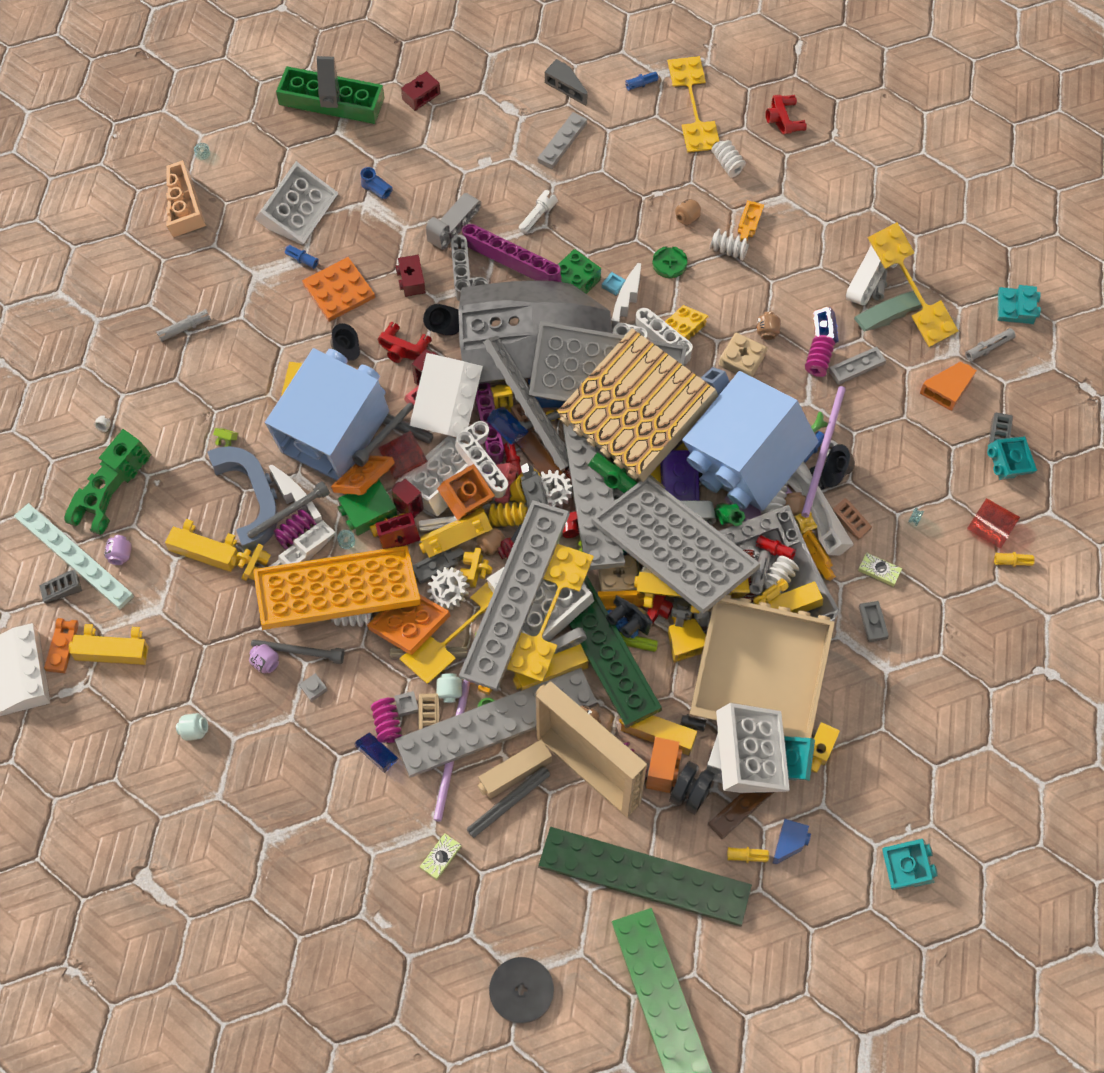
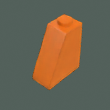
[920,361,977,411]

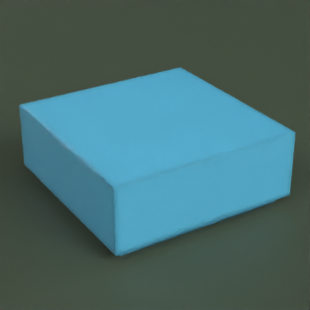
[602,272,626,296]

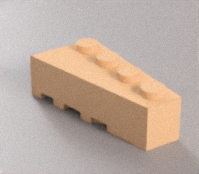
[166,160,206,238]

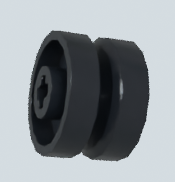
[669,761,715,815]

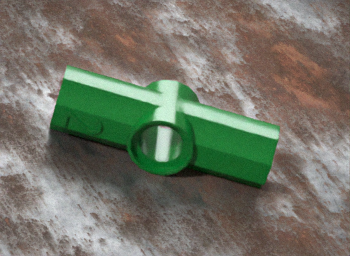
[588,452,638,493]
[714,503,745,526]

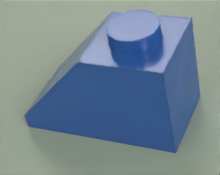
[773,819,811,864]

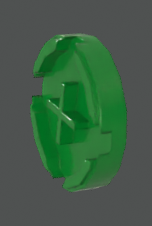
[652,246,688,278]

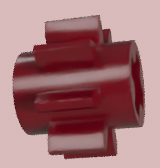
[497,537,514,560]

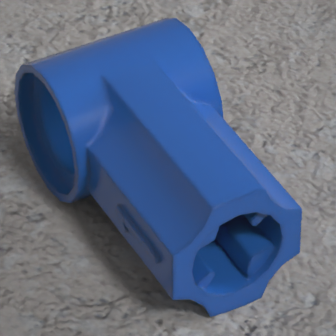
[360,167,393,199]

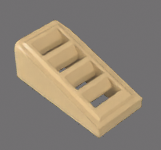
[419,693,440,730]

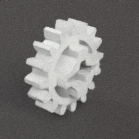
[541,470,573,508]
[427,567,470,610]

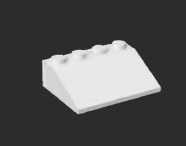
[255,161,338,245]
[409,353,483,437]
[395,435,489,516]
[522,580,594,642]
[0,623,50,716]
[716,703,790,793]

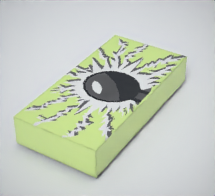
[858,552,902,587]
[420,833,462,880]

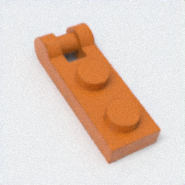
[44,618,79,674]

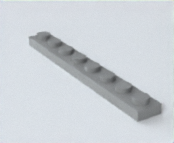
[483,336,569,470]

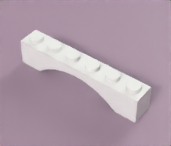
[788,461,854,556]

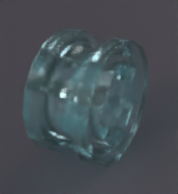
[194,143,210,160]
[908,507,924,526]
[337,530,355,549]

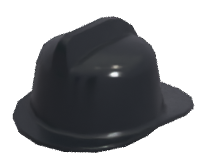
[423,304,459,336]
[330,323,360,361]
[822,444,855,488]

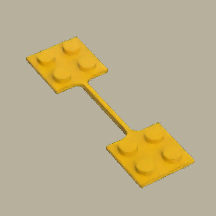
[667,56,719,153]
[867,222,958,347]
[507,544,594,682]
[399,582,493,684]

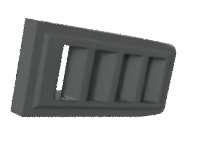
[988,412,1013,445]
[39,569,82,603]

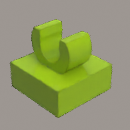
[213,428,238,447]

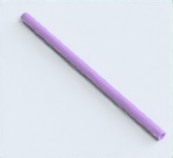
[801,386,846,518]
[433,680,471,822]

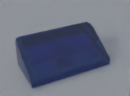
[814,307,839,343]
[487,407,528,444]
[354,732,399,773]

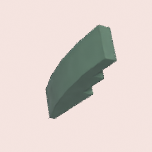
[854,291,922,332]

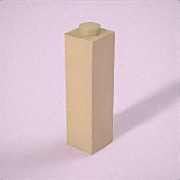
[477,740,552,800]

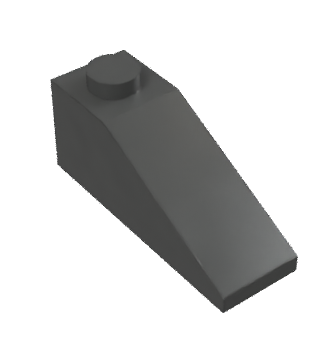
[317,56,340,108]
[545,59,588,106]

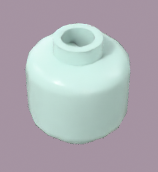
[436,673,462,703]
[176,713,208,741]

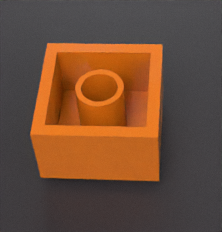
[437,464,495,520]
[646,737,682,793]

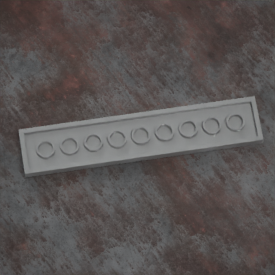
[562,423,625,570]
[459,500,570,691]
[395,668,597,778]

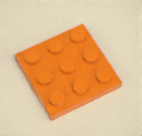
[302,257,375,322]
[367,594,451,656]

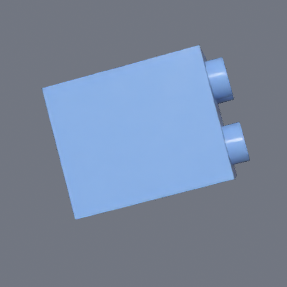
[265,348,389,481]
[682,371,819,511]

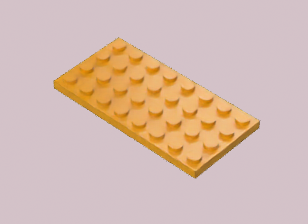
[253,546,421,630]

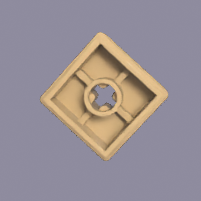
[719,333,767,377]
[598,555,638,591]

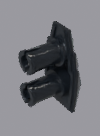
[606,595,653,638]

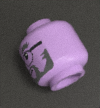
[104,535,132,565]
[249,644,279,674]

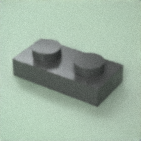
[859,601,889,642]

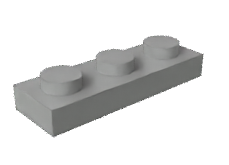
[829,347,886,385]

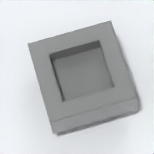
[299,673,328,702]
[394,691,419,717]

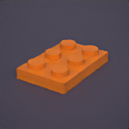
[331,455,395,495]

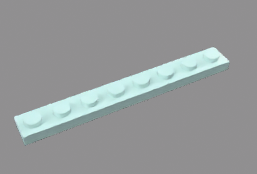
[14,503,134,610]

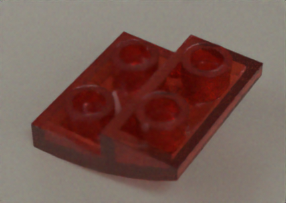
[378,431,428,479]
[967,498,1020,549]

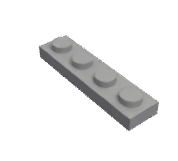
[538,112,587,169]

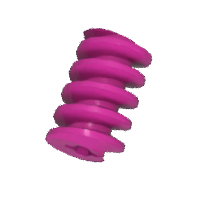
[805,335,835,377]
[371,697,403,743]

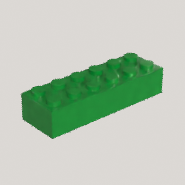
[276,66,385,124]

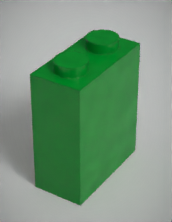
[337,479,397,536]

